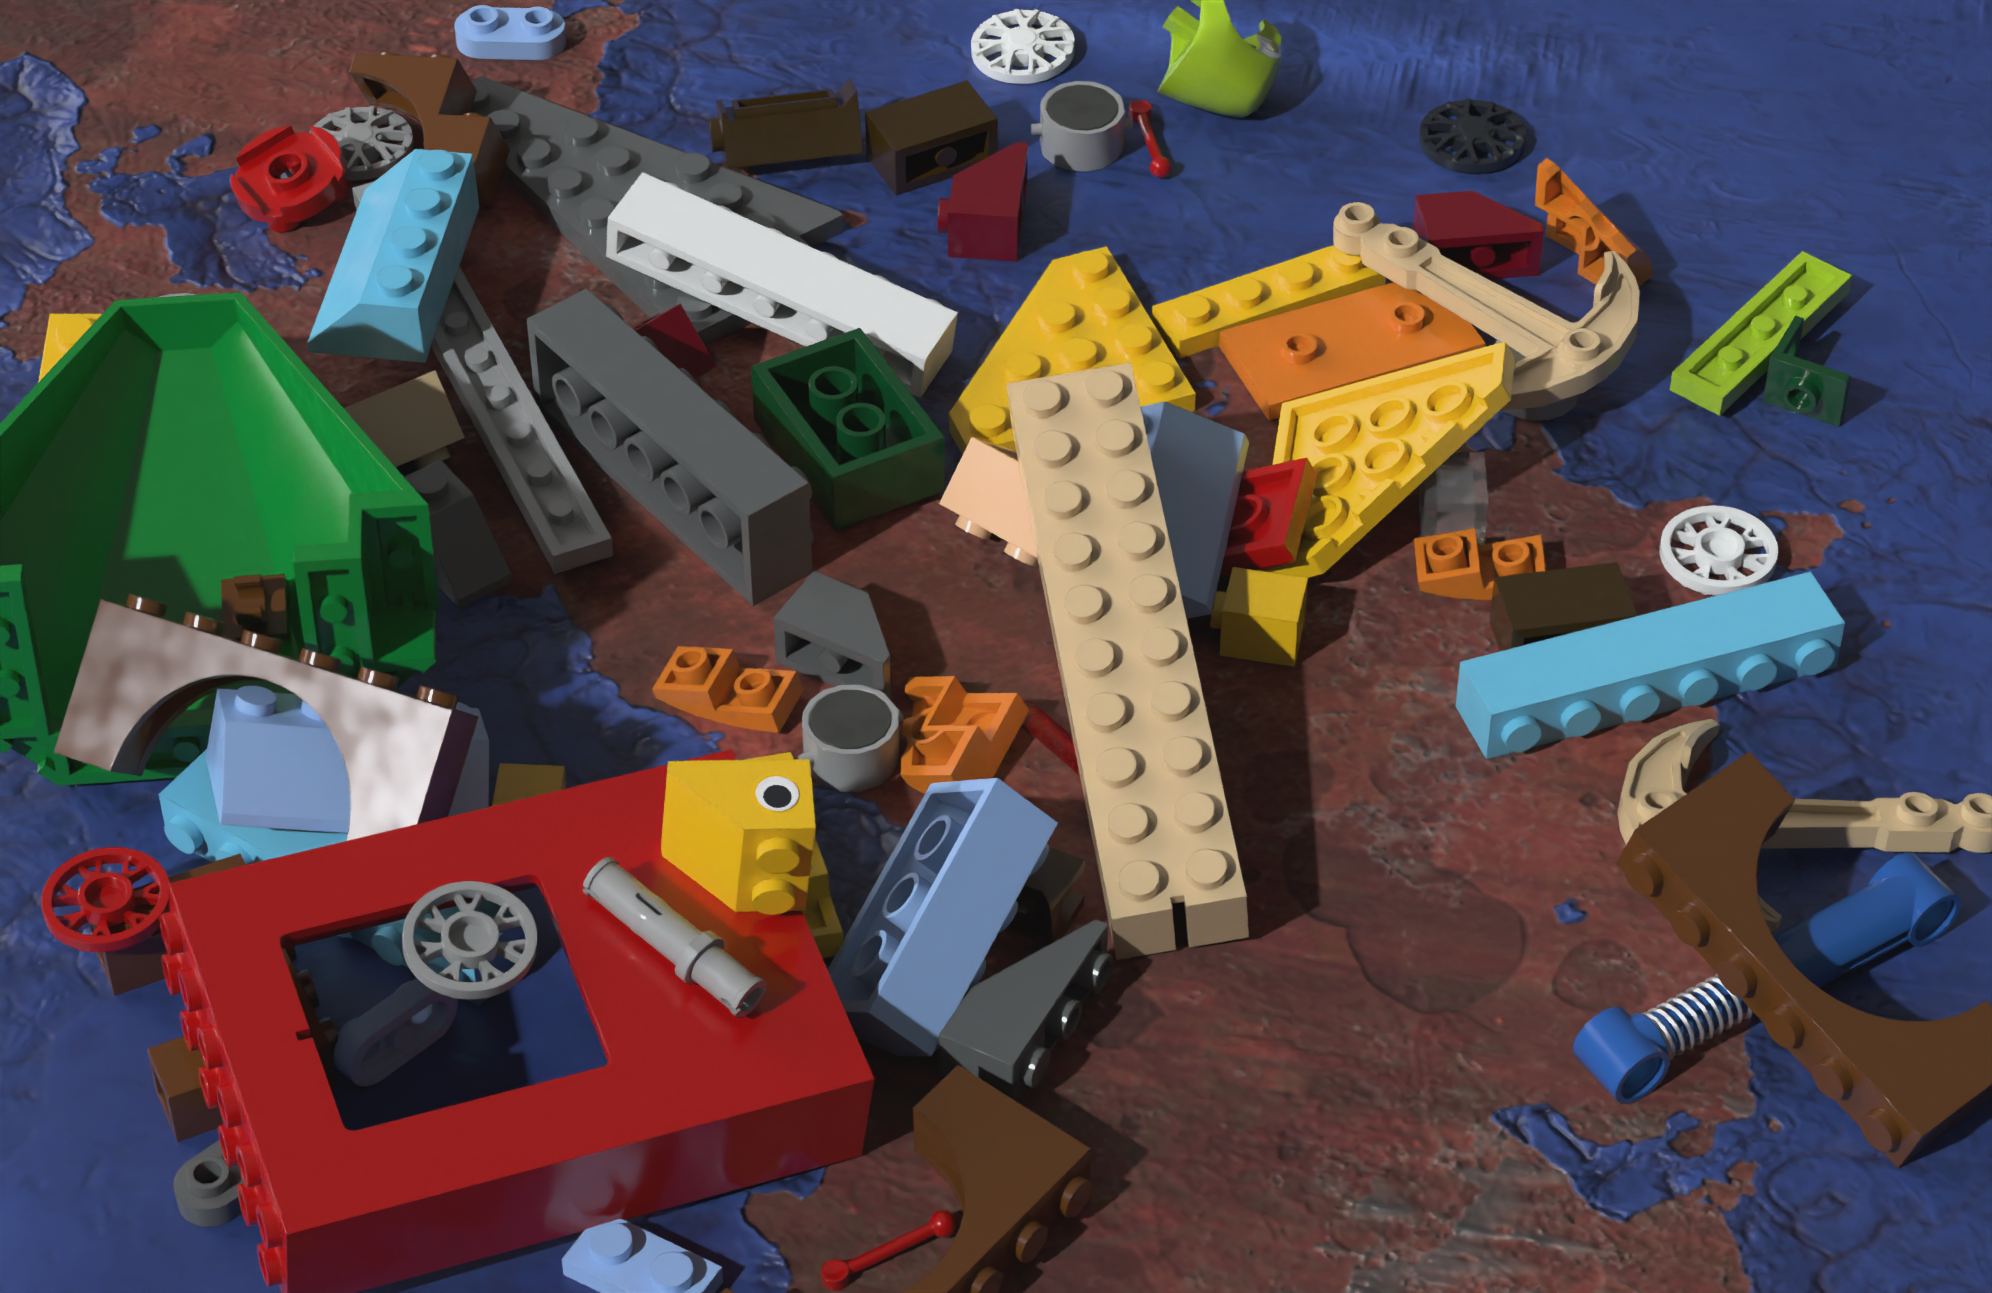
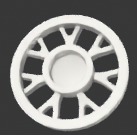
[971,9,1075,84]
[1660,505,1778,596]

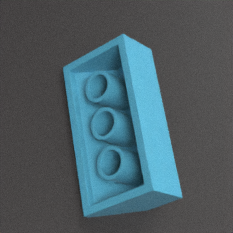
[307,149,479,363]

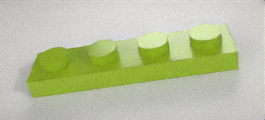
[1670,251,1852,416]

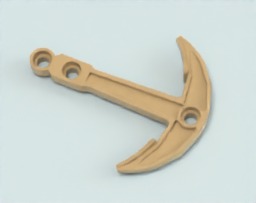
[1333,202,1640,410]
[1617,719,1992,932]

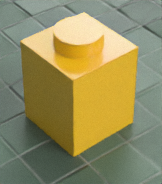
[1210,567,1308,667]

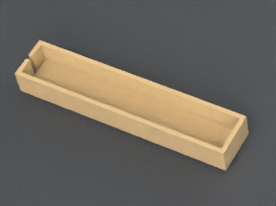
[1007,362,1249,960]

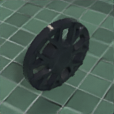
[1419,98,1526,173]

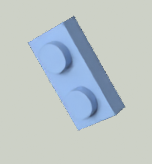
[562,1218,723,1293]

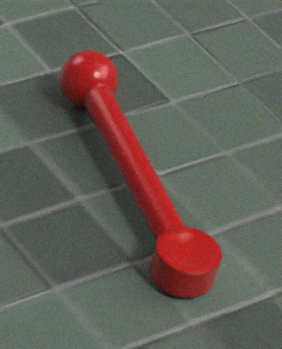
[1129,100,1172,178]
[820,1210,957,1291]

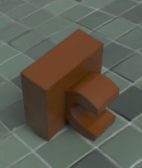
[221,574,291,643]

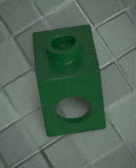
[1763,316,1851,427]

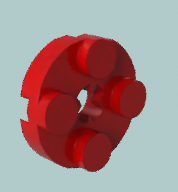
[230,126,349,232]

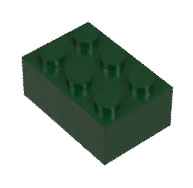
[751,328,945,531]

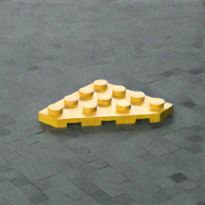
[949,246,1196,456]
[1256,341,1515,578]

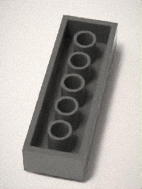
[527,288,814,606]

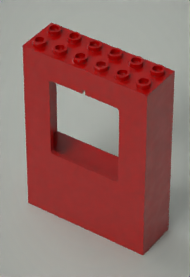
[159,749,874,1293]

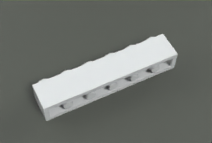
[606,172,958,398]

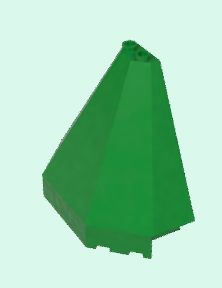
[0,292,440,786]

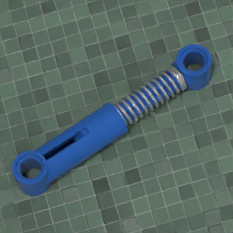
[1572,852,1962,1104]

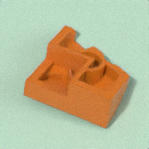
[1535,158,1652,287]

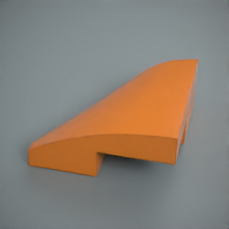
[900,676,1029,794]

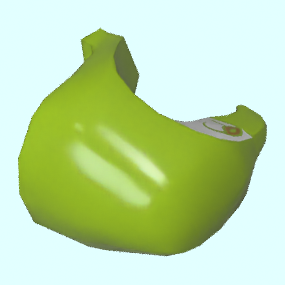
[1158,0,1282,118]

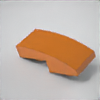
[1414,528,1547,600]
[652,646,804,733]

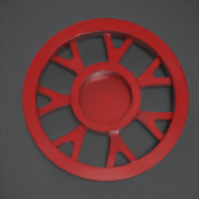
[41,847,170,953]

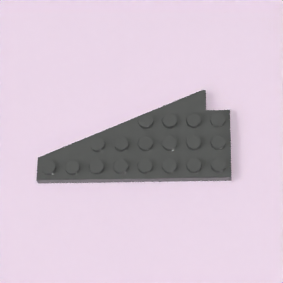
[470,76,844,346]

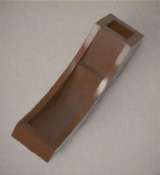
[349,52,510,207]

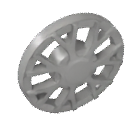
[309,106,414,180]
[402,881,537,999]

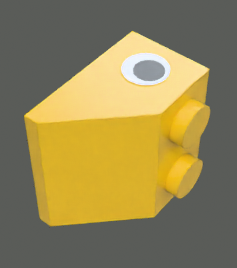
[661,759,816,915]

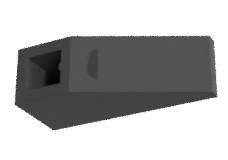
[939,919,1113,1102]

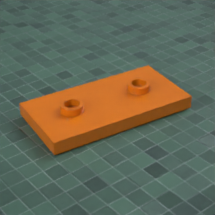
[1219,282,1486,421]

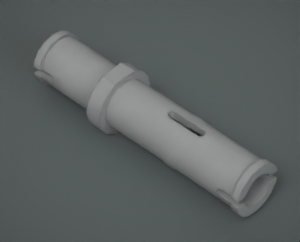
[583,857,767,1018]

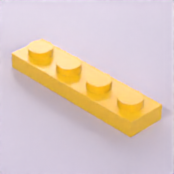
[1152,245,1386,359]

